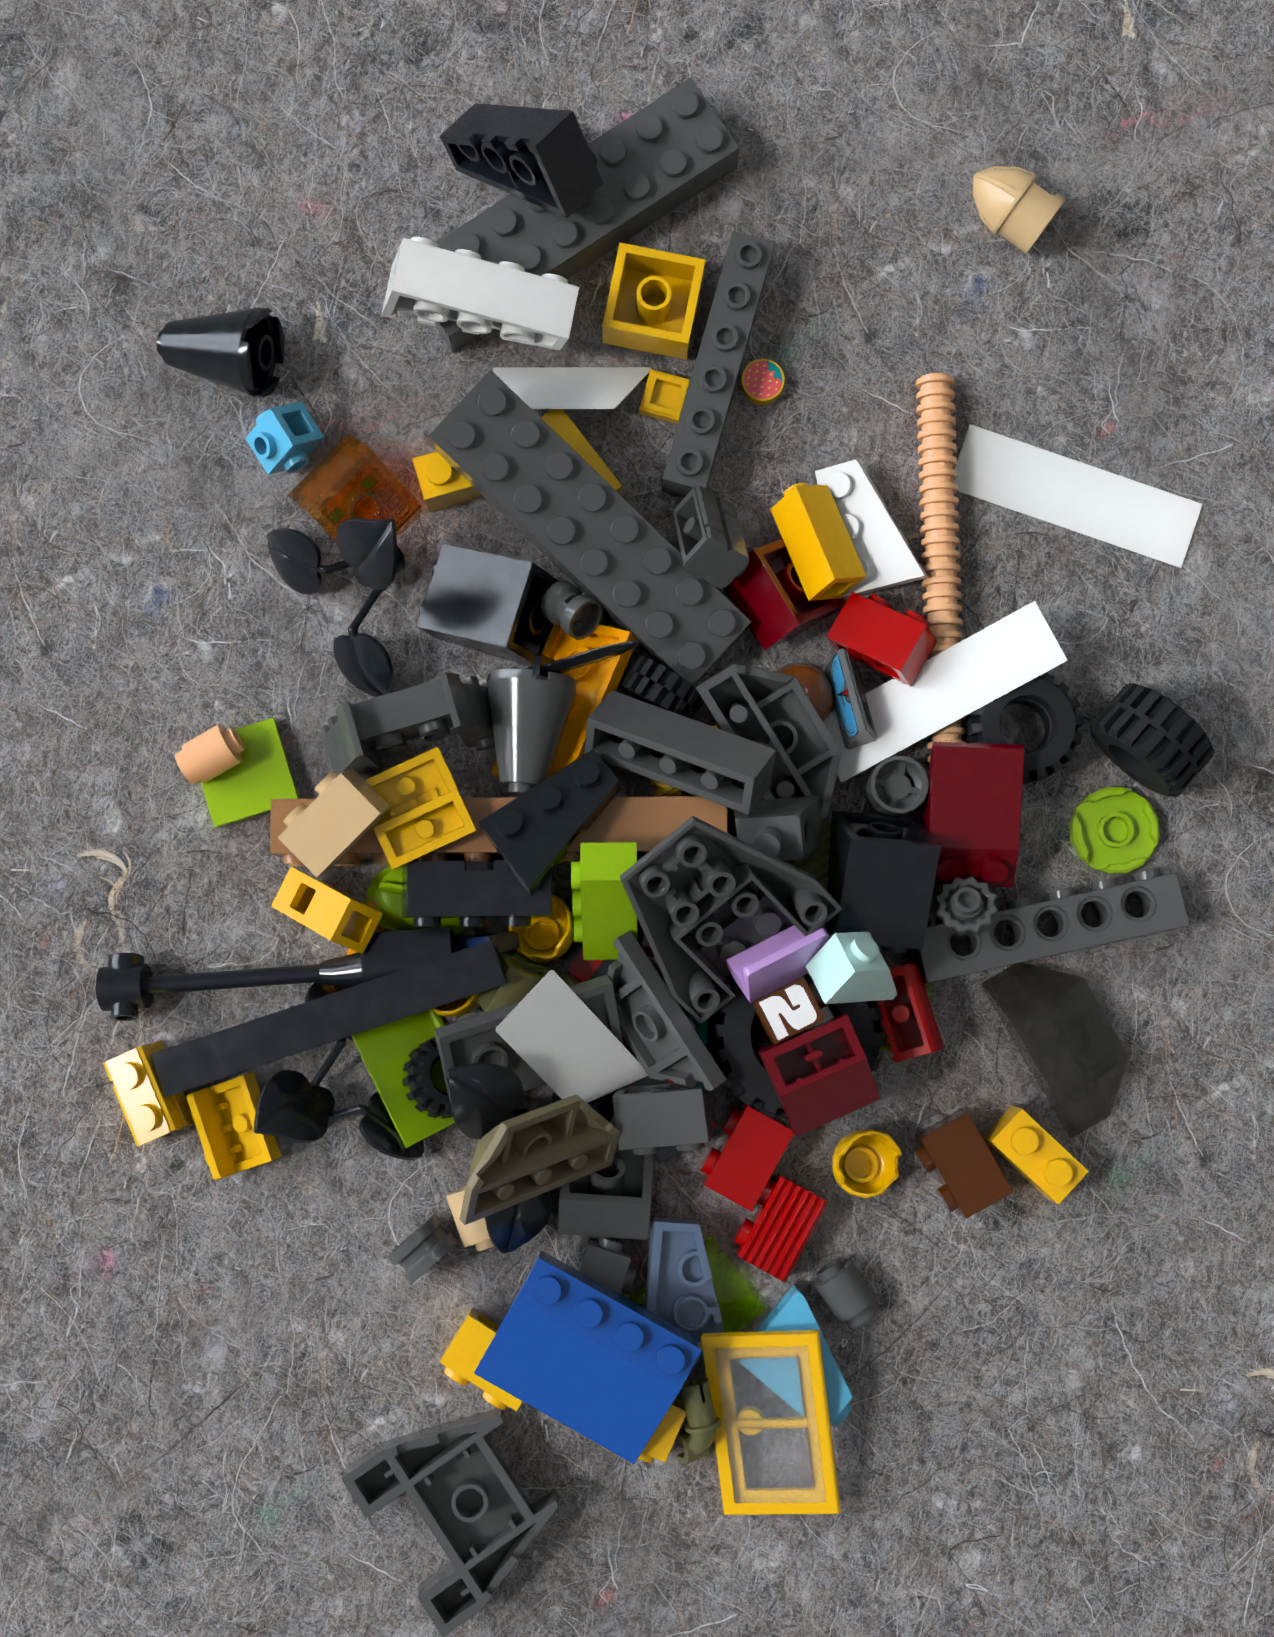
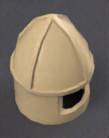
[973,166,1066,254]

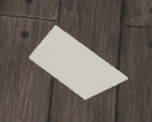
[493,367,652,409]
[495,970,648,1103]

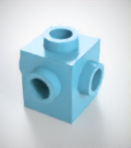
[245,401,325,475]

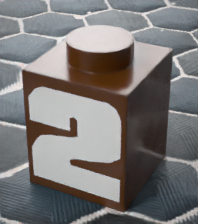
[752,977,827,1045]

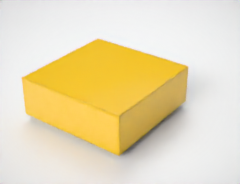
[639,369,690,424]

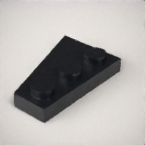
[479,748,621,897]

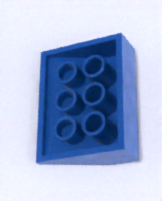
[474,1250,702,1464]

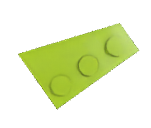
[571,842,637,960]

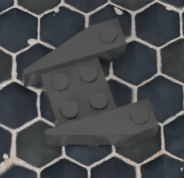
[321,672,495,780]
[341,1408,559,1637]

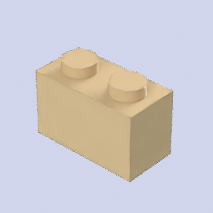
[278,768,392,878]

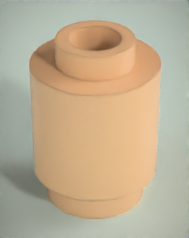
[175,724,245,785]

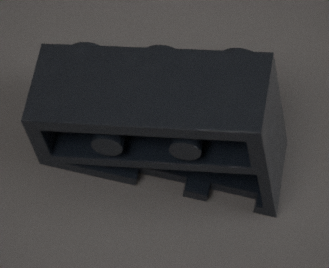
[402,860,552,927]

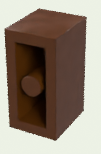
[914,1109,1013,1219]

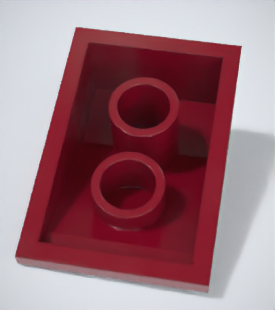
[923,741,1024,888]

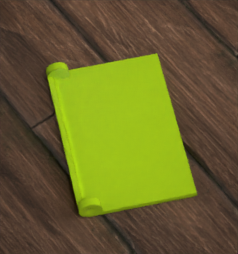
[351,1009,455,1148]

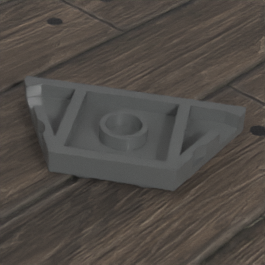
[607,930,727,1091]

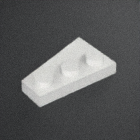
[815,460,929,599]

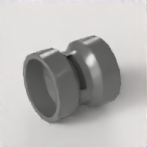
[540,580,602,640]

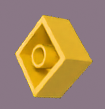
[602,243,706,360]

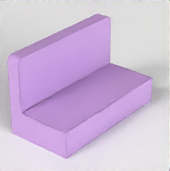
[726,925,829,1003]

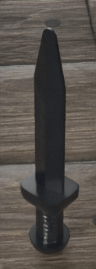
[512,640,640,677]

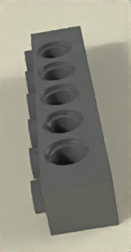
[661,231,775,498]
[913,868,1190,984]

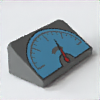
[825,648,877,749]

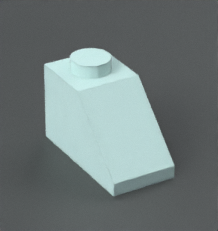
[805,932,897,1004]

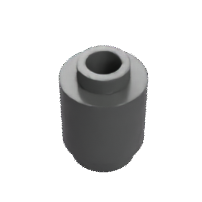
[814,1258,879,1329]

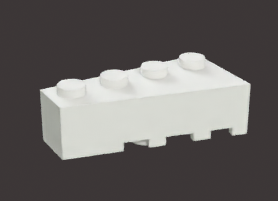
[381,237,579,350]

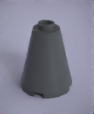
[486,668,577,796]

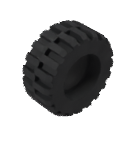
[709,973,884,1121]

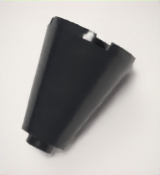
[157,307,285,398]

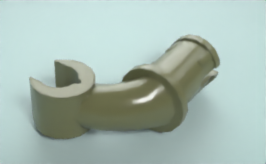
[675,1377,721,1464]

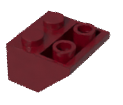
[758,1014,880,1137]

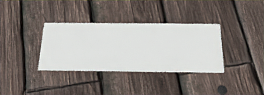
[954,424,1203,568]
[823,601,1068,783]

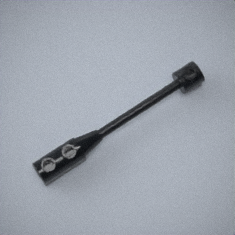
[96,927,458,1021]

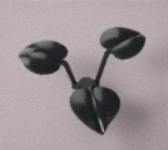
[267,518,405,697]
[254,982,424,1160]
[445,1063,617,1253]

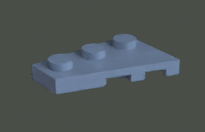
[644,1217,732,1361]

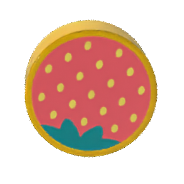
[741,359,785,405]

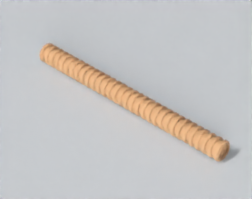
[916,373,967,775]

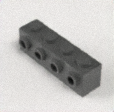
[584,690,776,815]

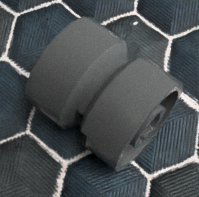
[865,756,929,817]

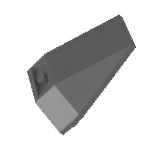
[619,816,842,1024]

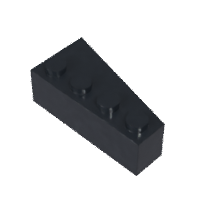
[440,103,603,218]

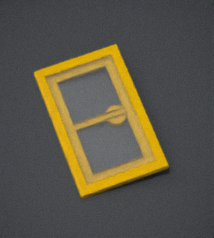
[701,1330,841,1515]

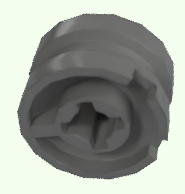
[388,1213,459,1284]

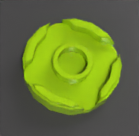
[1069,787,1160,874]

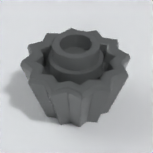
[934,876,999,938]

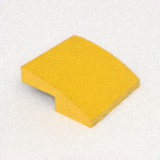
[365,746,477,870]

